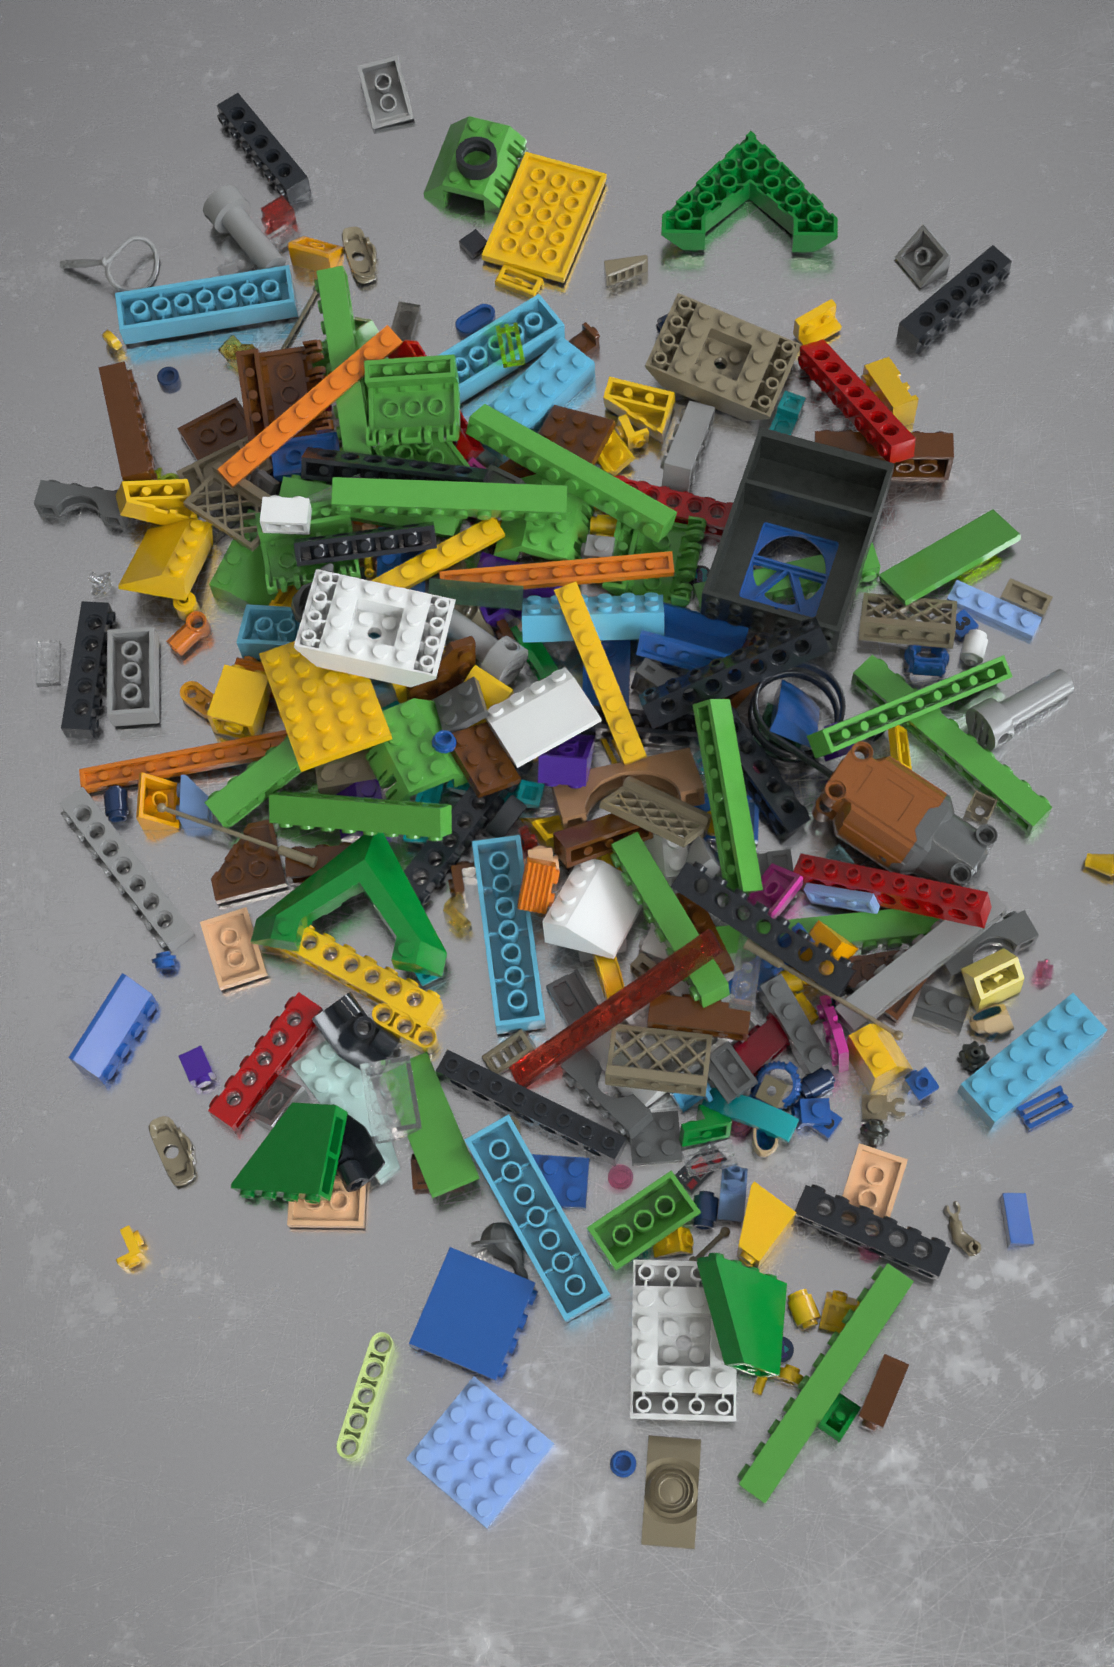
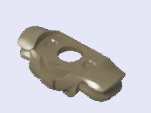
[341,227,377,284]
[148,1116,194,1186]

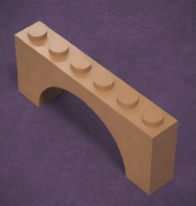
[551,747,705,830]

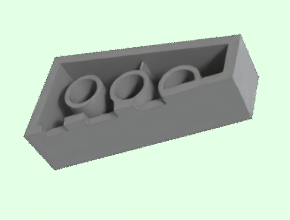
[660,400,715,492]

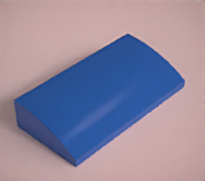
[770,679,820,748]

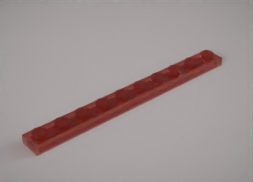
[509,929,724,1088]

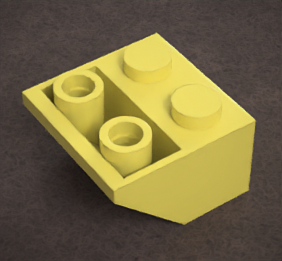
[961,948,1025,1012]

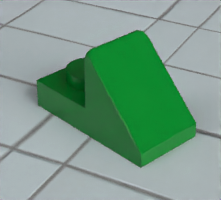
[679,1104,732,1147]
[817,1393,861,1442]

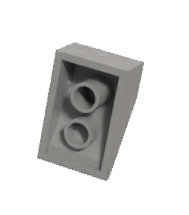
[357,55,414,130]

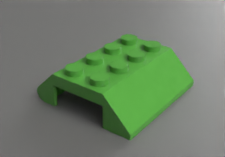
[424,116,527,213]
[364,354,461,447]
[494,474,594,562]
[255,500,361,595]
[602,516,707,607]
[363,698,468,801]

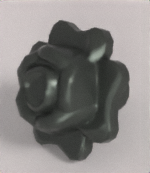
[958,1041,990,1071]
[860,1119,890,1146]

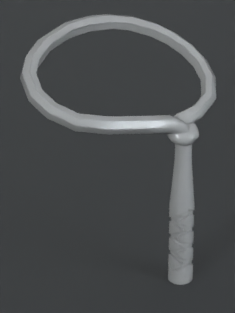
[60,235,159,292]

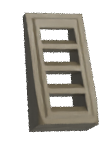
[604,255,648,286]
[481,1029,538,1075]

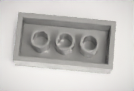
[107,627,160,726]

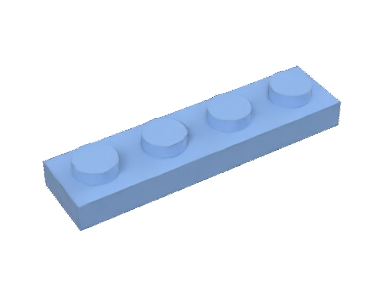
[947,580,1042,640]

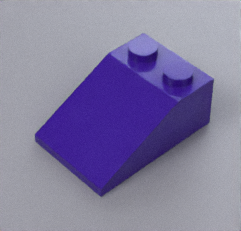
[538,734,596,789]

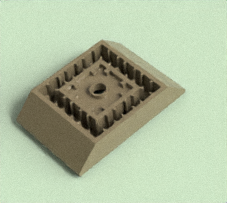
[645,293,801,421]

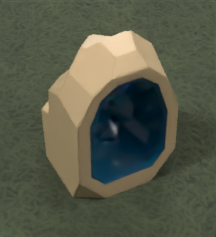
[969,1004,1014,1035]
[752,1127,778,1157]

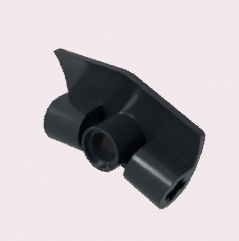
[312,992,400,1079]
[332,1104,385,1192]

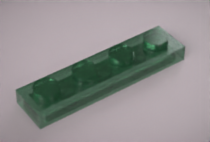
[428,578,524,611]

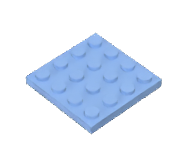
[406,1376,555,1529]

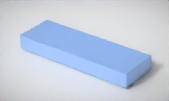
[804,883,880,914]

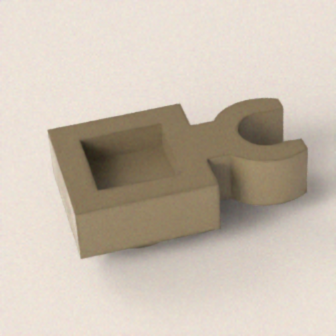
[861,1095,905,1122]

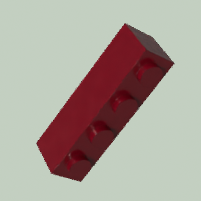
[733,1012,790,1077]

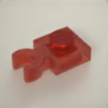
[518,825,538,857]

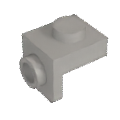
[581,534,616,559]

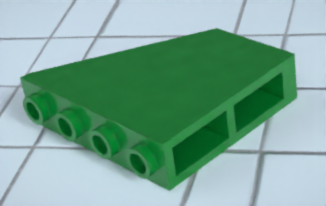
[231,1102,348,1204]
[697,1253,787,1378]

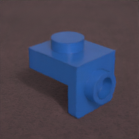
[902,1067,939,1101]
[791,1098,832,1129]

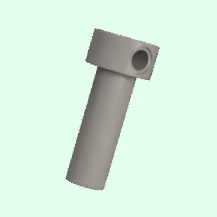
[203,185,286,270]
[447,608,528,685]
[966,669,1074,751]

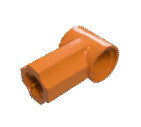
[166,611,211,656]

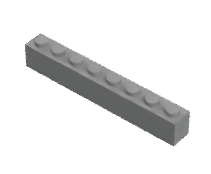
[835,886,1007,1034]

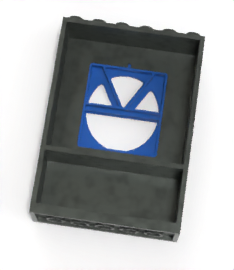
[701,427,894,653]

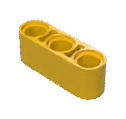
[372,1003,438,1054]

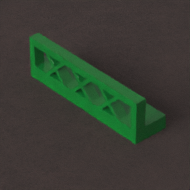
[510,625,559,681]

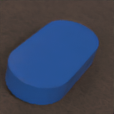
[455,304,496,338]

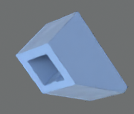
[175,775,212,828]
[718,1165,748,1222]

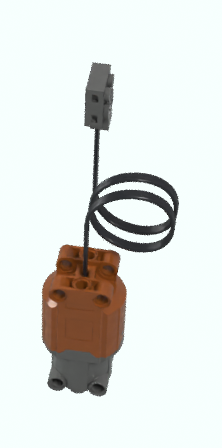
[630,658,998,887]

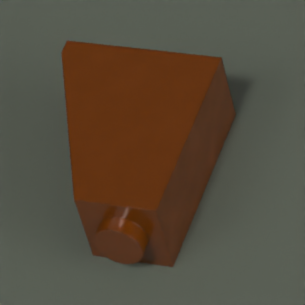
[857,1354,909,1432]

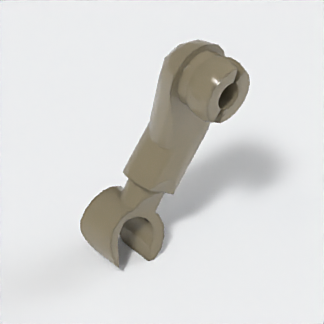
[943,1201,982,1256]

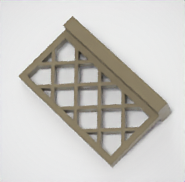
[183,461,271,552]
[859,593,957,649]
[599,776,712,848]
[605,1023,712,1097]

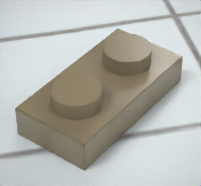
[1000,578,1053,619]

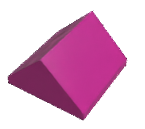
[747,863,803,918]

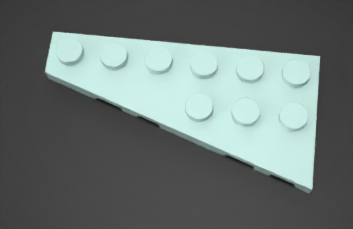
[291,1040,400,1182]

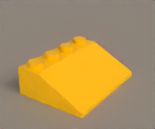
[118,519,213,601]

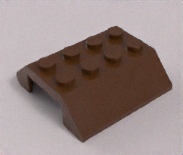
[235,340,334,442]

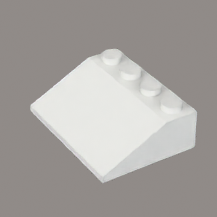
[485,667,602,768]
[542,859,643,959]

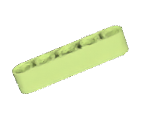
[336,1332,395,1462]

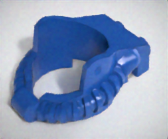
[904,645,950,677]
[748,1061,802,1110]

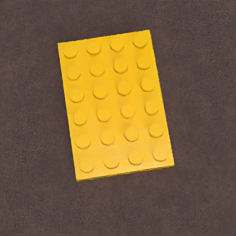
[481,152,607,283]
[259,641,392,772]

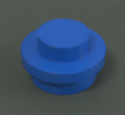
[432,730,456,753]
[152,951,176,969]
[610,1450,636,1478]

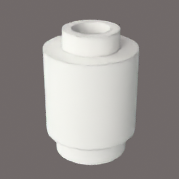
[960,629,988,666]

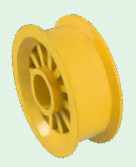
[592,954,626,1003]

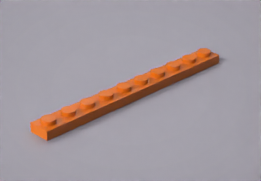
[217,325,403,488]
[439,551,674,596]
[79,730,288,793]

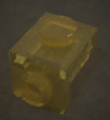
[218,335,256,366]
[443,893,472,936]

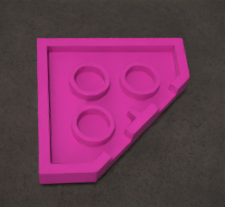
[816,995,849,1073]

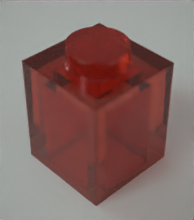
[261,195,297,236]

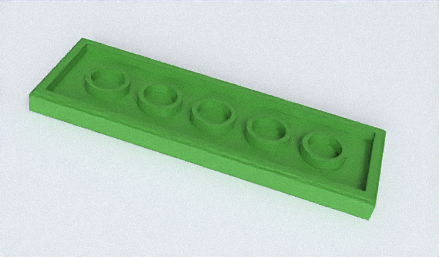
[879,509,1021,606]
[381,1052,480,1198]

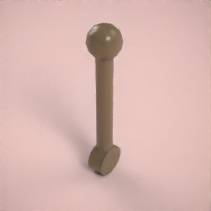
[689,1227,730,1261]

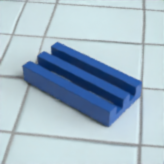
[1016,1085,1074,1131]

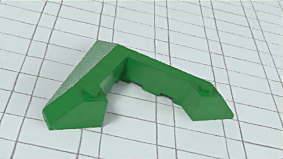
[661,131,838,252]
[251,832,447,977]

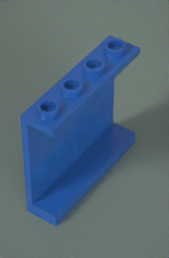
[636,602,749,673]
[409,1247,538,1383]

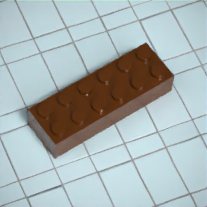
[98,361,158,481]
[814,430,954,480]

